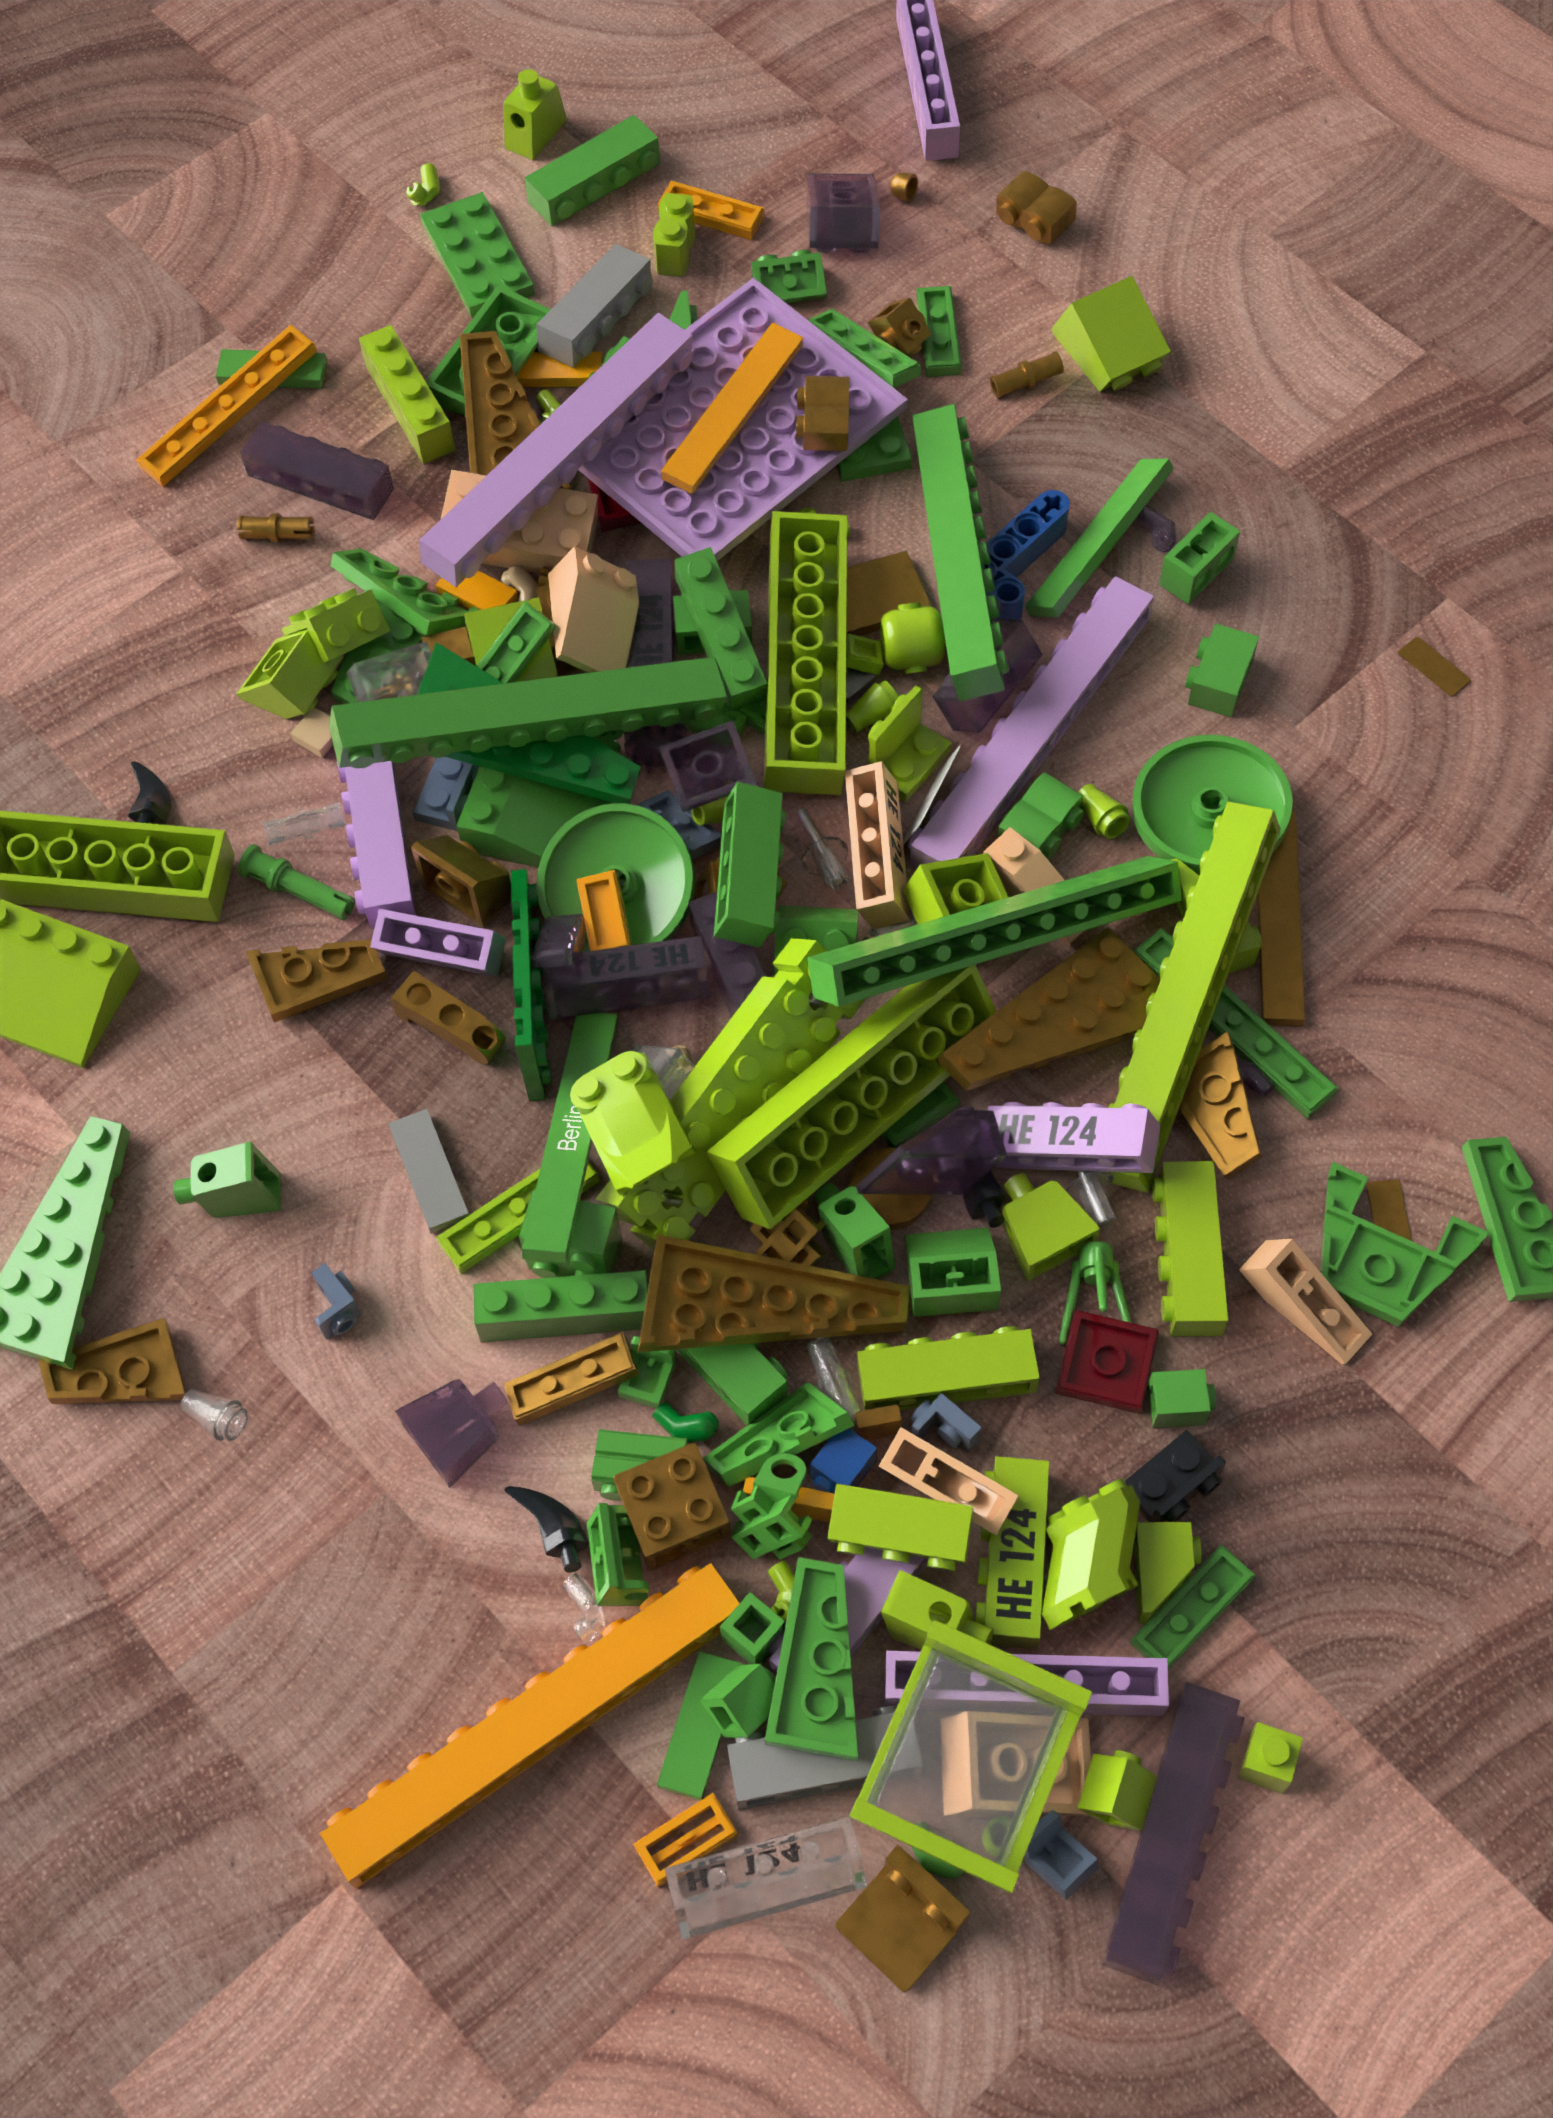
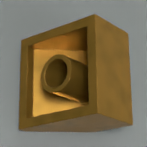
[411,835,511,927]

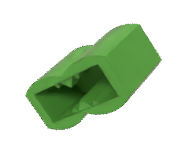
[998,772,1084,858]

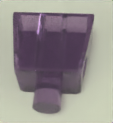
[395,1379,509,1488]

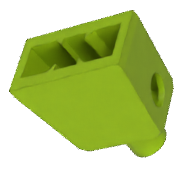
[503,69,567,160]
[1002,1173,1100,1282]
[881,1570,994,1650]

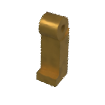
[391,971,506,1064]

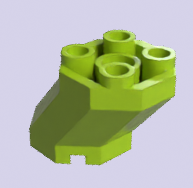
[1042,1478,1140,1630]

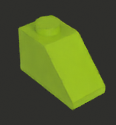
[1133,1522,1201,1624]

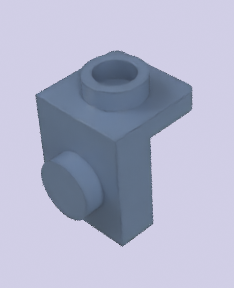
[311,1263,361,1340]
[1024,1810,1099,1900]

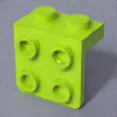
[281,588,391,663]

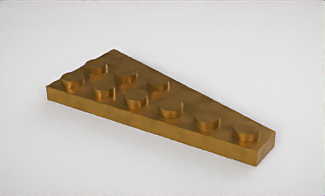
[460,331,571,490]
[938,927,1161,1091]
[637,1235,910,1353]

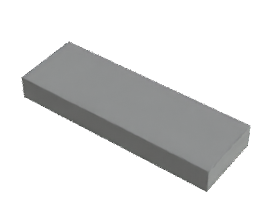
[388,1109,469,1234]

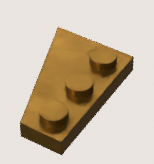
[246,939,388,1023]
[1179,1031,1263,1180]
[38,1318,189,1404]

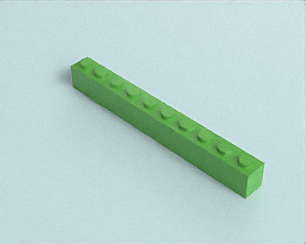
[912,404,1009,702]
[329,657,727,769]
[807,856,1182,1007]

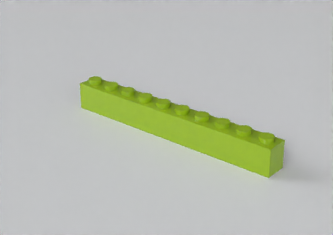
[1095,801,1281,1193]

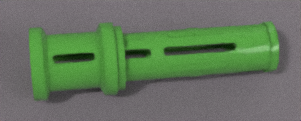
[237,844,355,921]

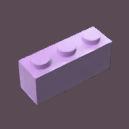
[370,909,506,978]

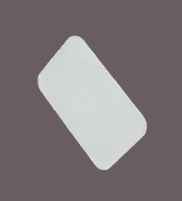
[903,746,960,845]

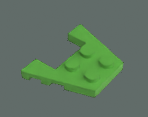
[1320,1162,1488,1327]

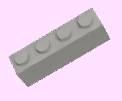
[536,244,653,368]
[727,1705,923,1810]

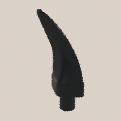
[128,761,171,825]
[962,1128,1006,1228]
[505,1486,589,1573]

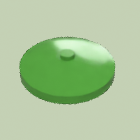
[1132,735,1293,874]
[537,803,696,962]

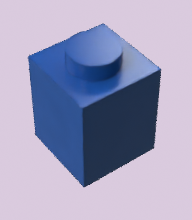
[810,1428,877,1494]

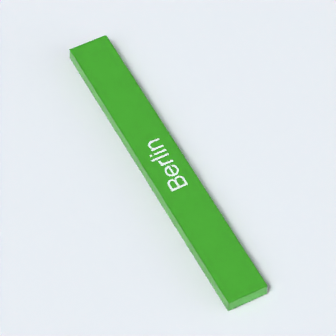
[522,1011,618,1263]

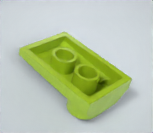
[570,1051,695,1196]

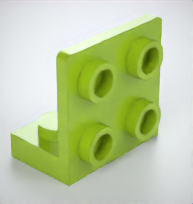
[867,685,952,803]

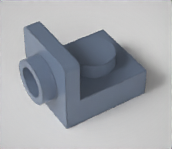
[911,1393,982,1453]

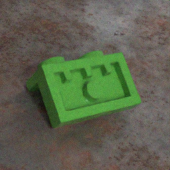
[751,250,827,303]

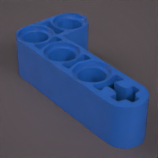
[985,490,1070,626]

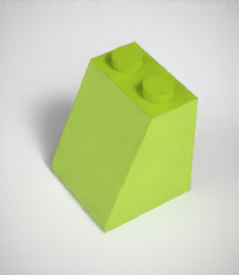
[1051,276,1171,392]
[464,597,558,682]

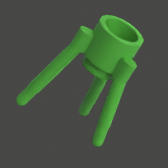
[1059,1241,1131,1345]

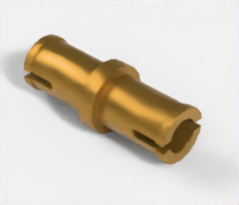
[989,351,1064,398]
[237,513,315,543]

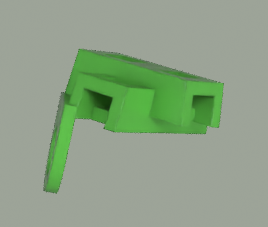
[731,1453,812,1559]

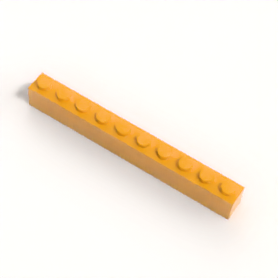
[319,1563,740,1889]

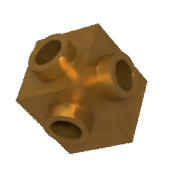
[867,297,931,357]

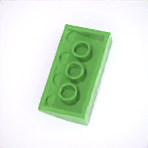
[426,284,551,416]

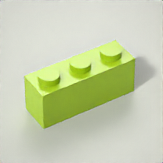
[827,1484,974,1571]

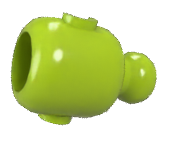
[880,602,947,674]

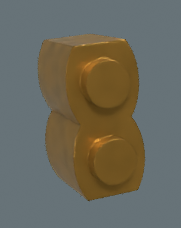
[996,171,1077,244]
[796,375,849,451]

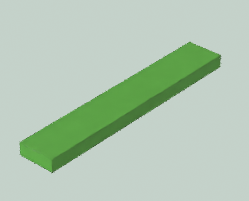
[1025,458,1174,618]
[1133,928,1339,1120]

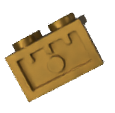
[613,1443,731,1571]
[835,1844,971,1993]

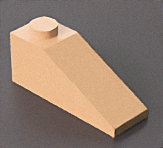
[983,827,1087,947]
[1239,1239,1372,1364]
[879,1427,1019,1536]

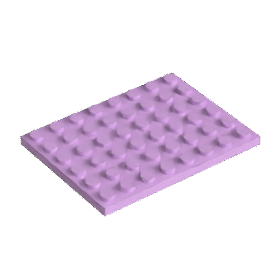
[578,277,908,561]

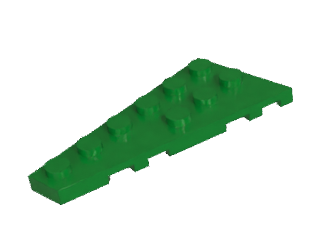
[417,642,641,804]
[511,869,552,1101]

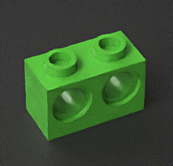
[1159,512,1240,605]

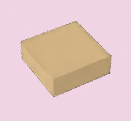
[290,707,333,758]

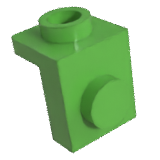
[617,1336,677,1409]

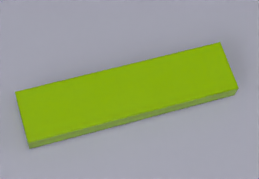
[436,1162,600,1274]

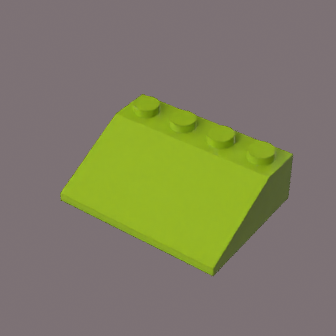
[0,899,141,1068]

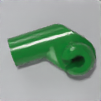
[652,1401,719,1443]

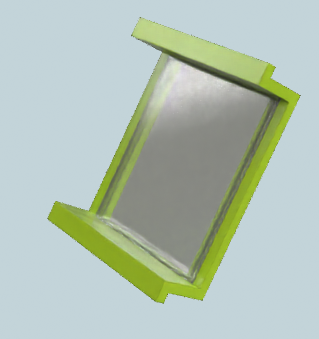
[849,1620,1092,1893]

